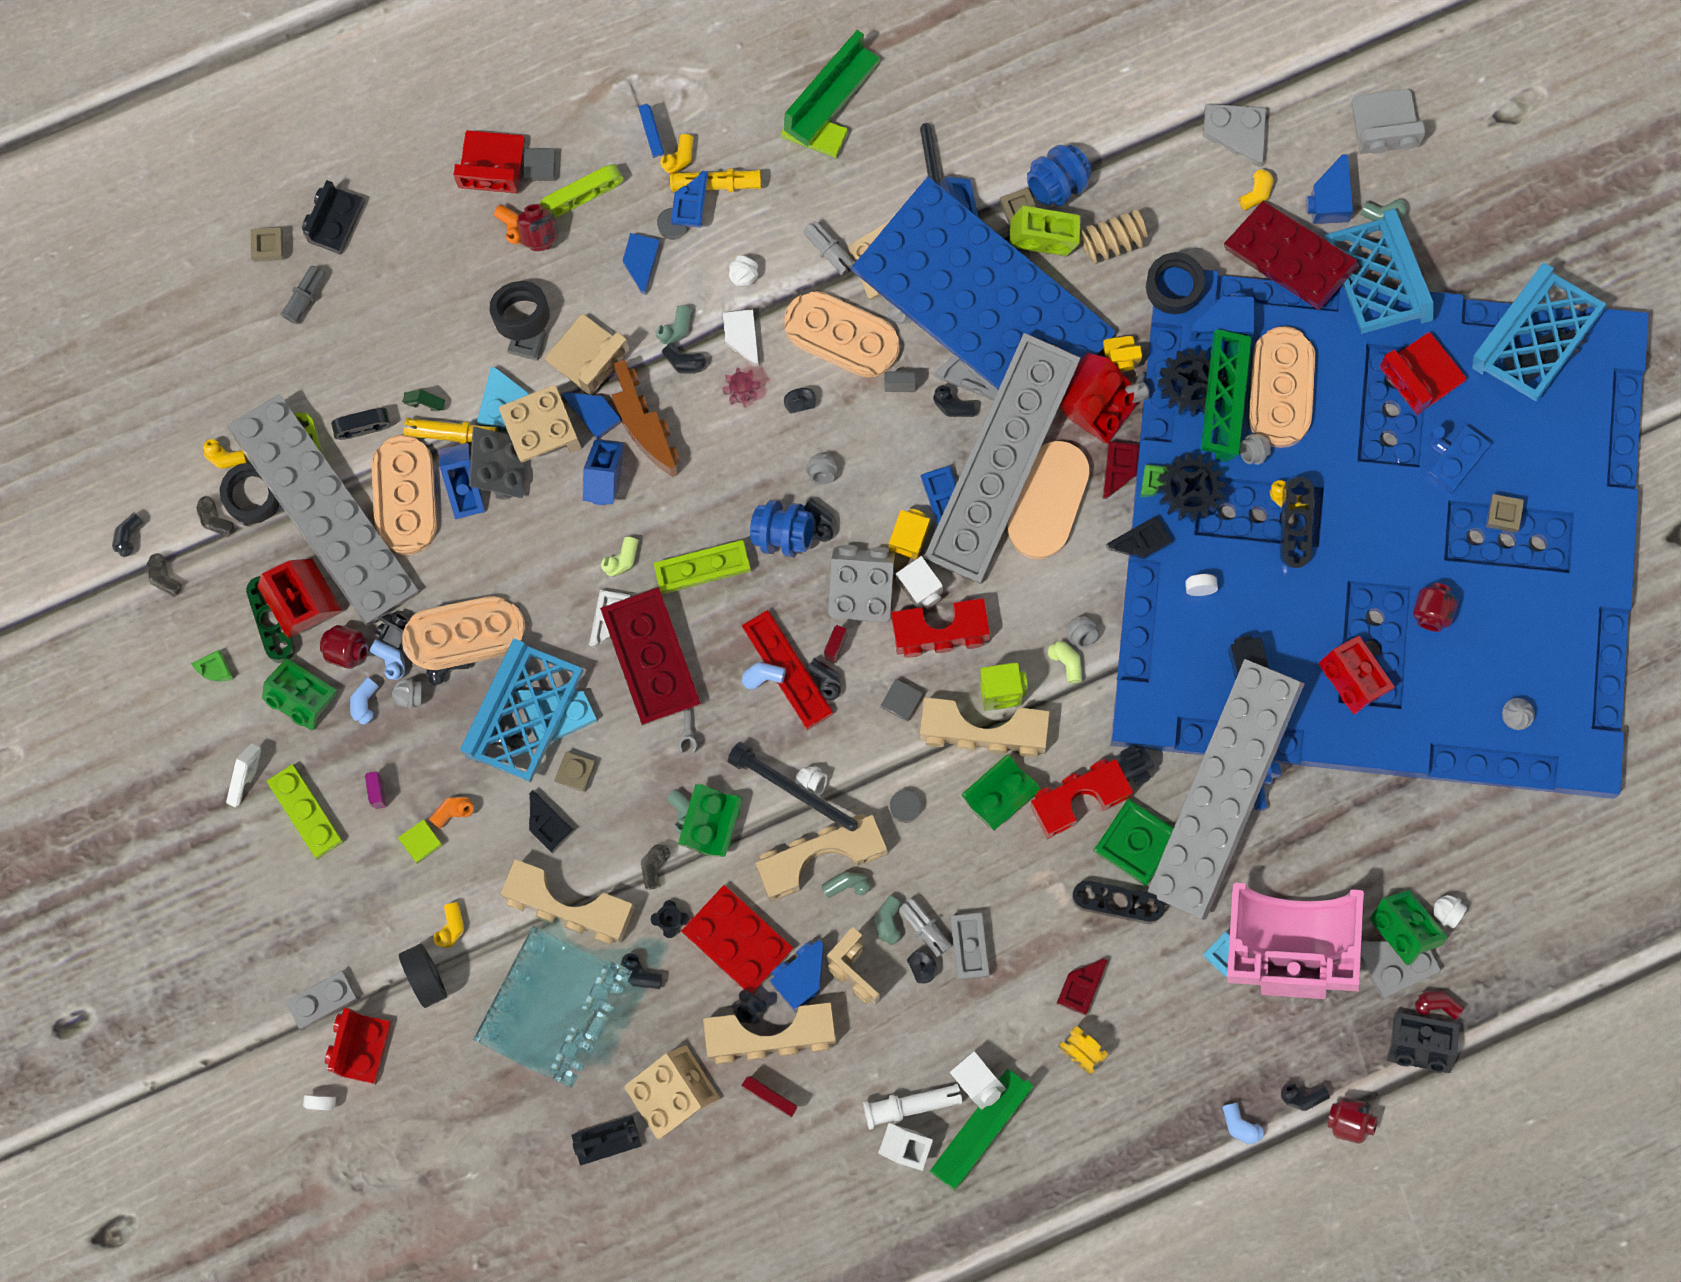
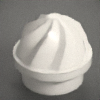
[729,256,759,287]
[795,767,827,797]
[1434,895,1467,929]

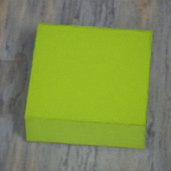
[398,819,443,864]

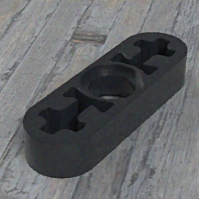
[1280,477,1314,568]
[1072,881,1164,924]

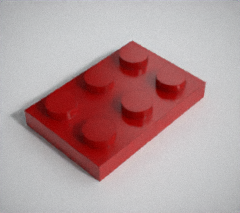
[681,885,794,994]

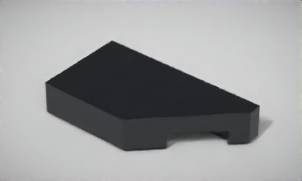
[1106,516,1172,559]
[529,790,575,854]

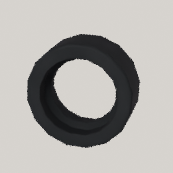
[1145,252,1205,315]
[490,281,550,341]
[219,462,280,524]
[399,943,447,1008]

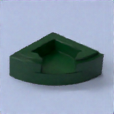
[402,389,446,411]

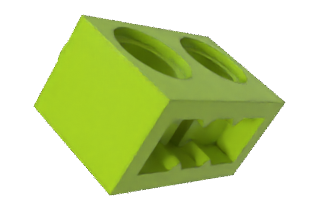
[1010,205,1080,257]
[979,662,1028,712]

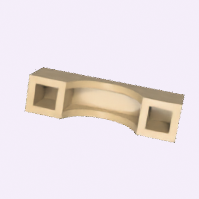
[920,697,1049,758]
[755,814,887,902]
[500,859,635,945]
[703,1002,836,1065]

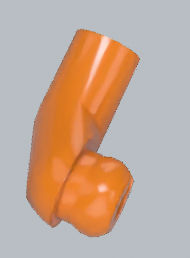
[494,204,521,245]
[428,797,475,829]

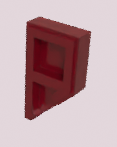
[1102,441,1139,499]
[1056,958,1108,1016]
[741,1076,798,1118]

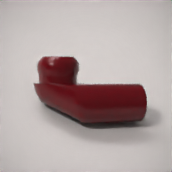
[1415,990,1465,1020]

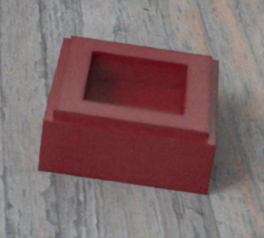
[824,625,848,664]

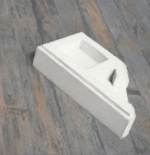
[723,309,759,366]
[589,590,631,648]
[226,743,261,808]

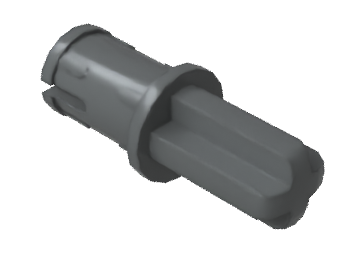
[280,266,325,324]

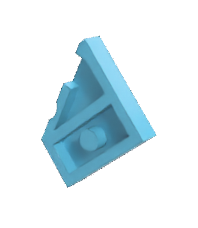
[477,367,529,431]
[515,690,597,743]

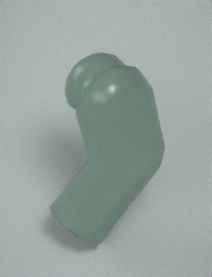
[1360,199,1407,221]
[656,306,692,345]
[666,789,690,834]
[822,872,871,898]
[874,895,902,945]

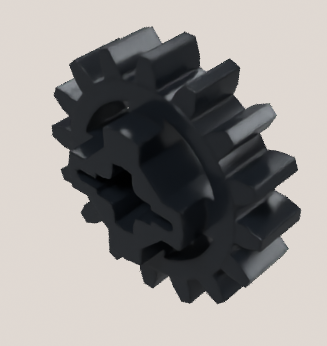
[1158,348,1226,417]
[1156,453,1225,522]

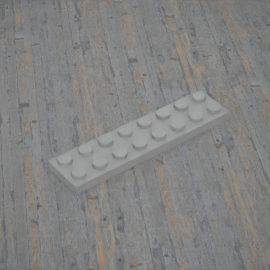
[923,333,1080,584]
[227,394,419,627]
[1147,659,1304,920]

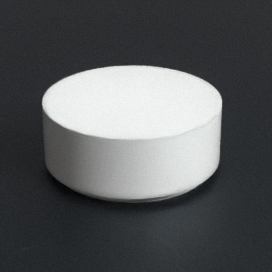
[1185,574,1218,596]
[303,1095,336,1110]

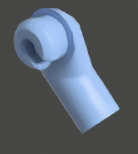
[370,639,406,680]
[741,662,786,690]
[350,677,379,725]
[1222,1103,1264,1144]

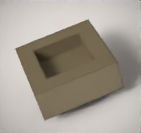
[1000,187,1036,226]
[251,227,284,262]
[1486,494,1524,533]
[555,751,596,793]

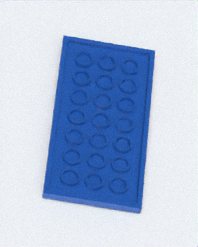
[850,176,1116,390]

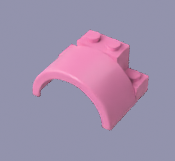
[1227,883,1364,999]

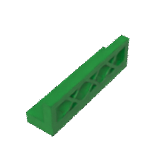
[784,30,880,147]
[1201,329,1251,462]
[929,1068,1034,1192]

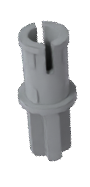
[803,221,855,276]
[899,898,952,958]

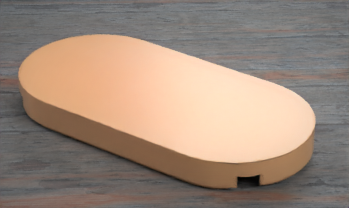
[784,291,900,377]
[1249,327,1315,448]
[371,435,437,555]
[1008,441,1089,560]
[402,596,525,670]

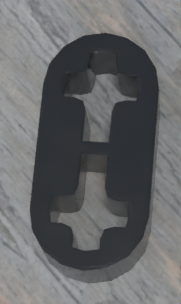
[331,408,391,440]

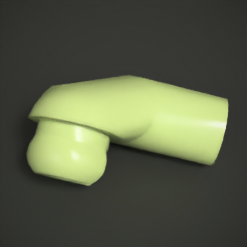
[601,537,639,576]
[1048,641,1082,684]

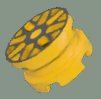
[1058,1026,1109,1075]

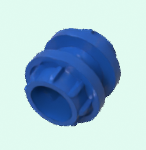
[1027,145,1091,206]
[750,500,815,558]

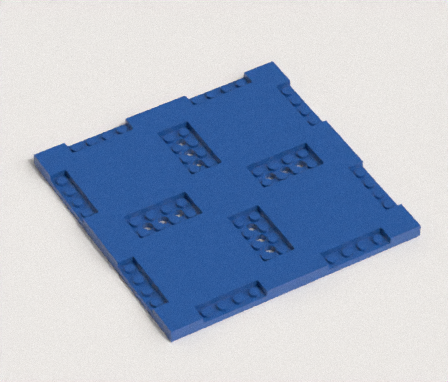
[1110,267,1649,799]

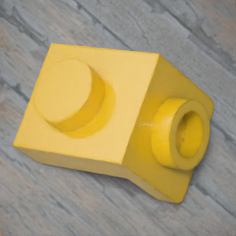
[1103,336,1142,372]

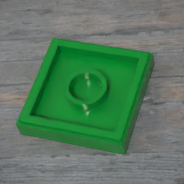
[1093,798,1174,886]

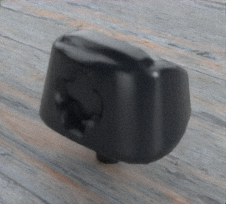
[784,388,816,414]
[907,950,938,984]

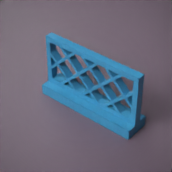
[1325,209,1433,334]
[1472,262,1606,402]
[460,638,584,783]

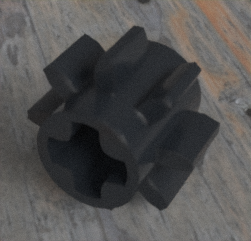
[1117,745,1155,786]

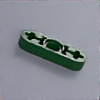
[246,576,295,663]

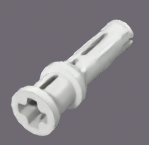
[862,1084,962,1130]

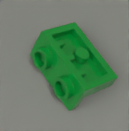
[262,658,337,731]
[962,754,1041,831]
[678,784,742,857]
[1370,890,1448,965]

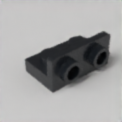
[302,180,365,255]
[1387,1012,1460,1073]

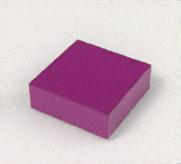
[365,771,387,809]

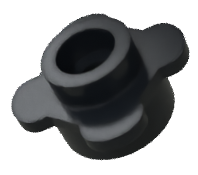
[650,900,689,938]
[732,990,767,1024]

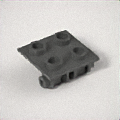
[469,426,525,500]

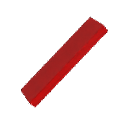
[741,610,833,730]

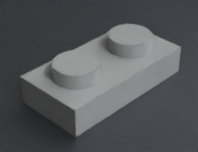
[950,912,989,981]
[285,971,358,1030]

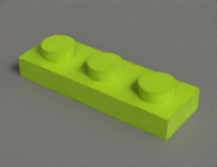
[653,540,751,595]
[266,764,344,860]

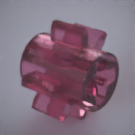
[722,367,761,408]

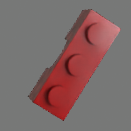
[891,598,990,658]
[1030,759,1133,840]

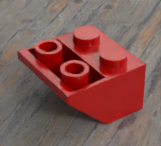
[1059,353,1138,444]
[257,558,343,638]

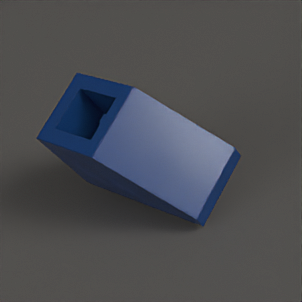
[770,940,824,1013]

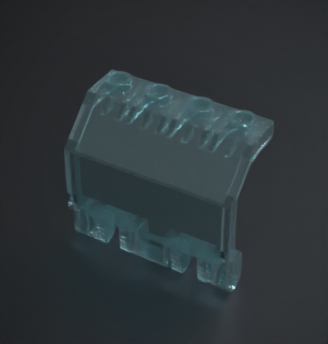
[473,926,632,1088]

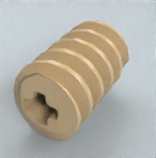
[1080,209,1147,264]

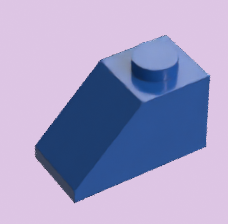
[1306,154,1353,224]
[1189,293,1254,342]
[582,440,625,505]
[438,443,485,519]

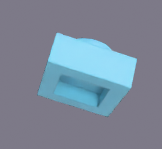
[1203,932,1230,978]

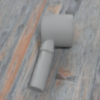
[1125,373,1149,403]
[678,711,698,753]

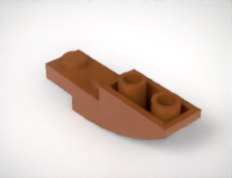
[611,360,681,477]

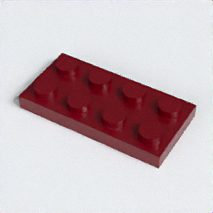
[1224,201,1358,310]
[600,587,701,726]

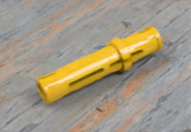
[670,168,762,193]
[404,417,498,444]

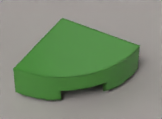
[1140,464,1172,497]
[191,650,234,682]

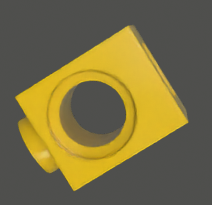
[889,509,930,560]

